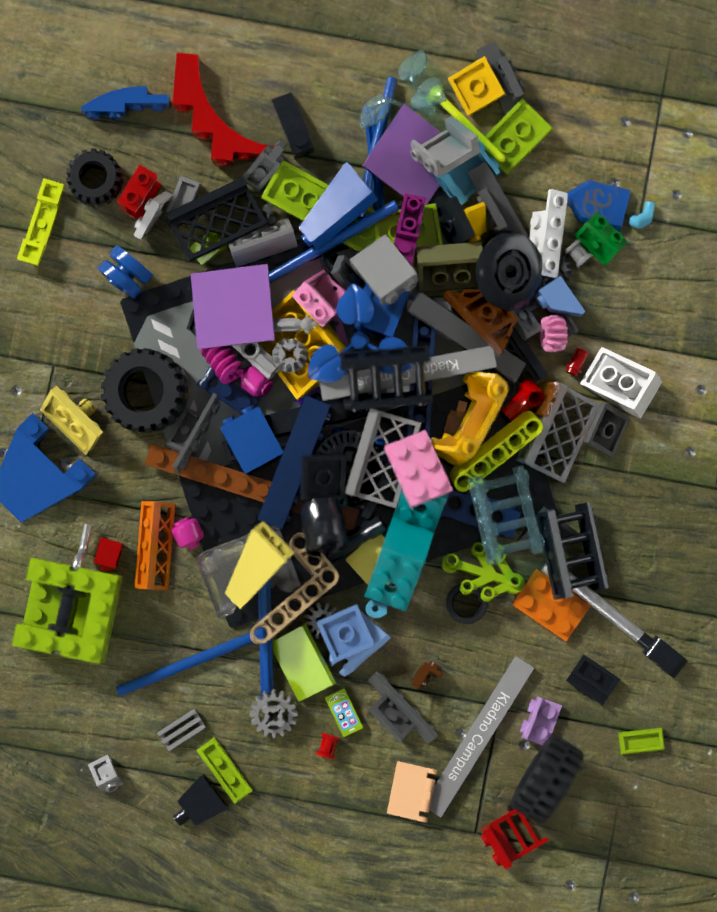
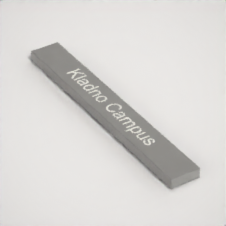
[319,346,497,401]
[430,656,534,817]

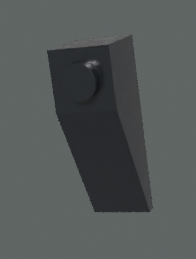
[271,92,314,160]

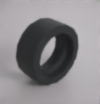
[446,583,488,624]

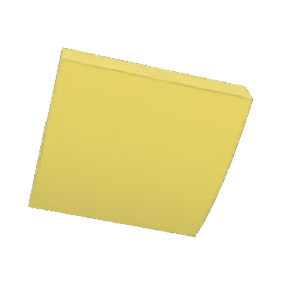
[345,534,390,585]

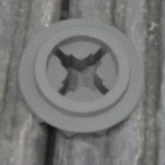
[272,338,308,373]

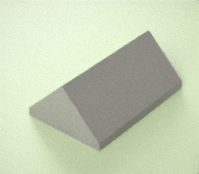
[228,218,298,268]

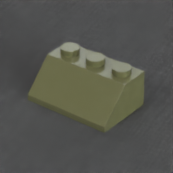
[416,242,483,297]

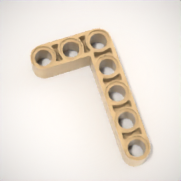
[250,533,339,645]

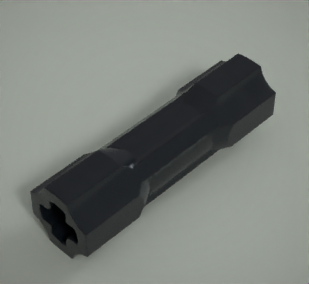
[324,514,388,564]

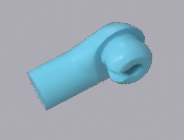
[629,202,656,229]

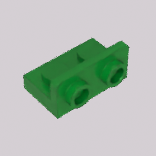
[574,212,628,266]

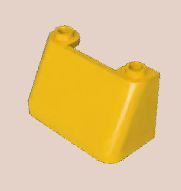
[430,372,508,465]

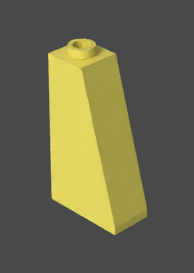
[225,522,295,609]

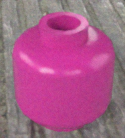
[240,366,273,398]
[172,516,204,550]

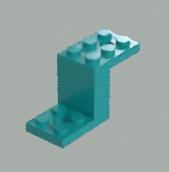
[364,490,448,612]

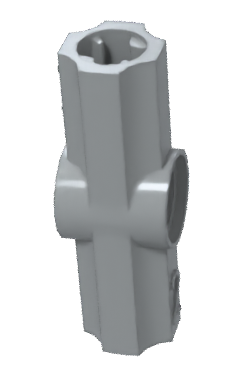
[231,342,279,380]

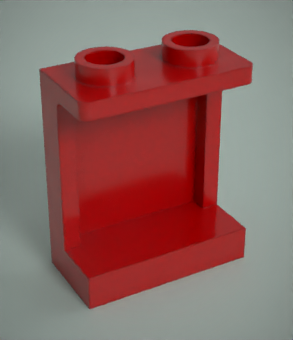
[117,164,163,220]

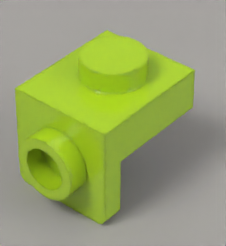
[190,232,229,265]

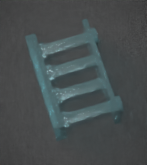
[468,466,545,565]

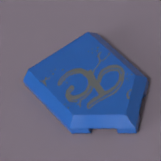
[567,180,630,232]

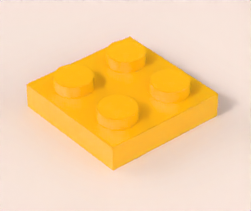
[447,56,507,117]

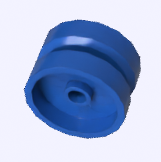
[97,245,153,299]

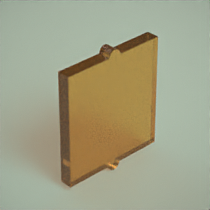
[528,382,561,417]

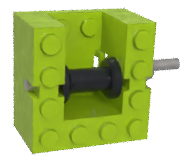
[12,524,124,664]

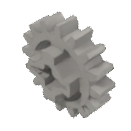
[250,689,298,738]

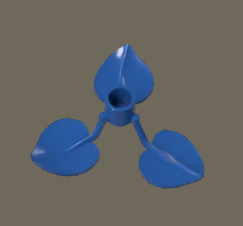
[309,284,414,382]

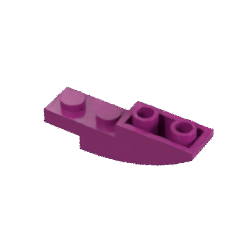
[394,193,426,267]

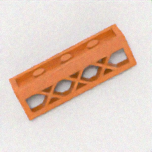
[134,501,175,591]

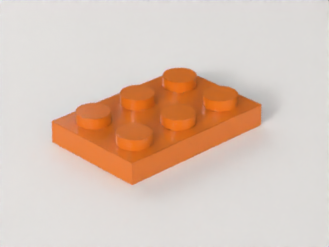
[511,569,591,642]

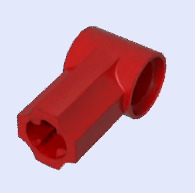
[501,380,545,421]

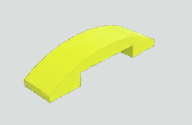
[17,178,65,266]

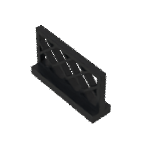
[166,177,267,262]
[467,323,547,404]

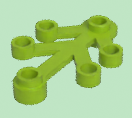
[441,542,525,602]

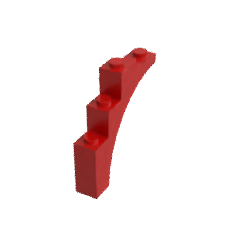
[172,53,274,167]

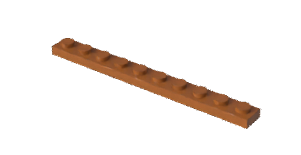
[145,444,360,530]

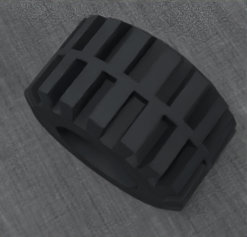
[66,148,123,207]

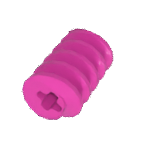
[201,346,244,384]

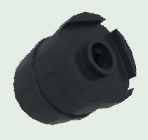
[300,498,349,558]

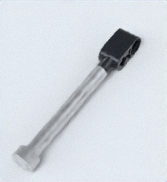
[541,564,688,679]

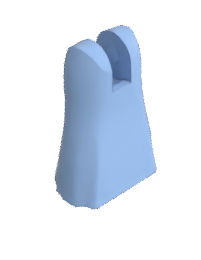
[327,612,391,677]

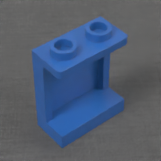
[220,405,283,474]

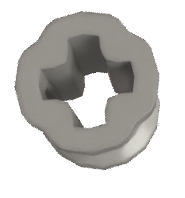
[564,239,593,268]

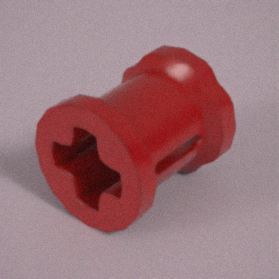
[316,733,340,759]

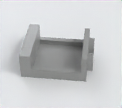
[410,116,480,178]
[350,234,418,306]

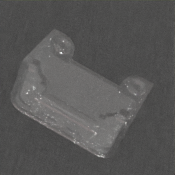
[197,526,301,617]

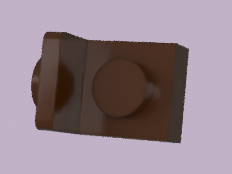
[410,660,443,689]

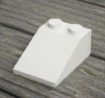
[580,347,662,419]

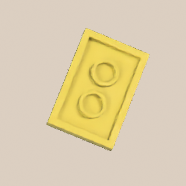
[40,386,103,455]

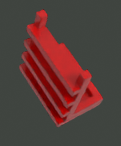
[480,809,549,870]

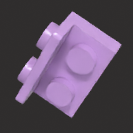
[520,696,562,745]

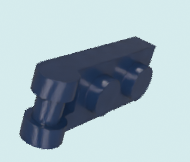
[196,366,259,415]

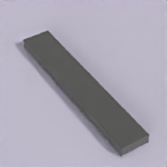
[407,292,526,383]

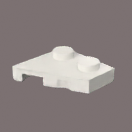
[134,191,173,240]

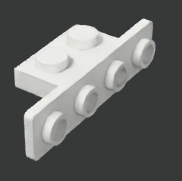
[529,189,568,278]

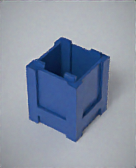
[351,283,411,339]

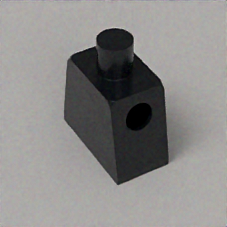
[173,774,228,826]

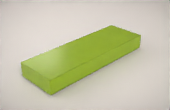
[196,737,253,804]

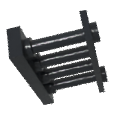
[340,345,433,412]
[535,502,609,600]

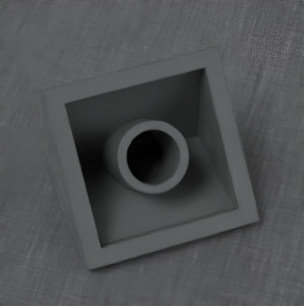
[582,402,630,458]

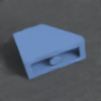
[537,276,585,317]

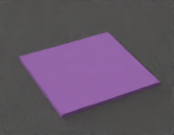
[362,104,441,205]
[191,264,275,350]

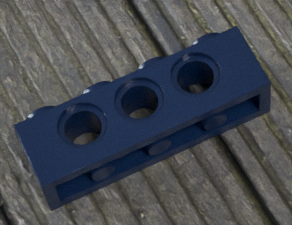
[441,486,521,539]

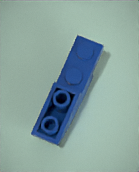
[81,86,170,120]

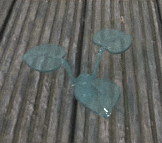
[360,50,446,129]

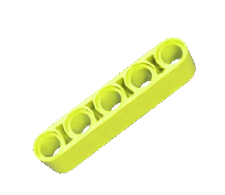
[449,411,543,492]

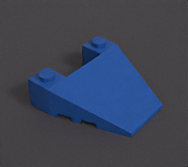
[0,413,98,523]

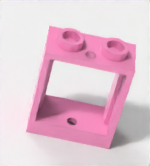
[292,270,346,327]

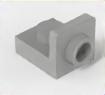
[88,754,123,793]

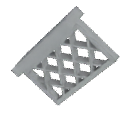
[516,382,600,483]
[345,408,421,508]

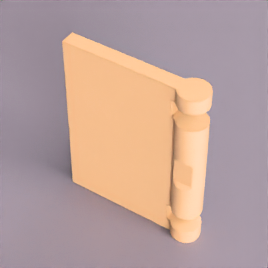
[387,761,437,822]

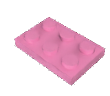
[384,430,452,508]

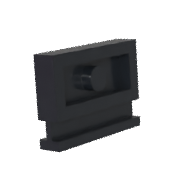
[565,654,620,705]

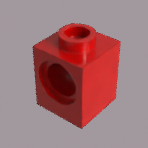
[93,538,124,572]

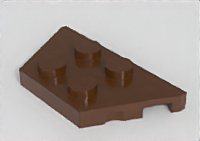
[443,289,518,355]

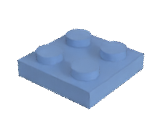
[316,604,375,663]

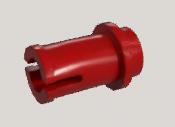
[565,348,589,377]

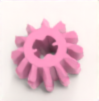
[539,315,568,352]

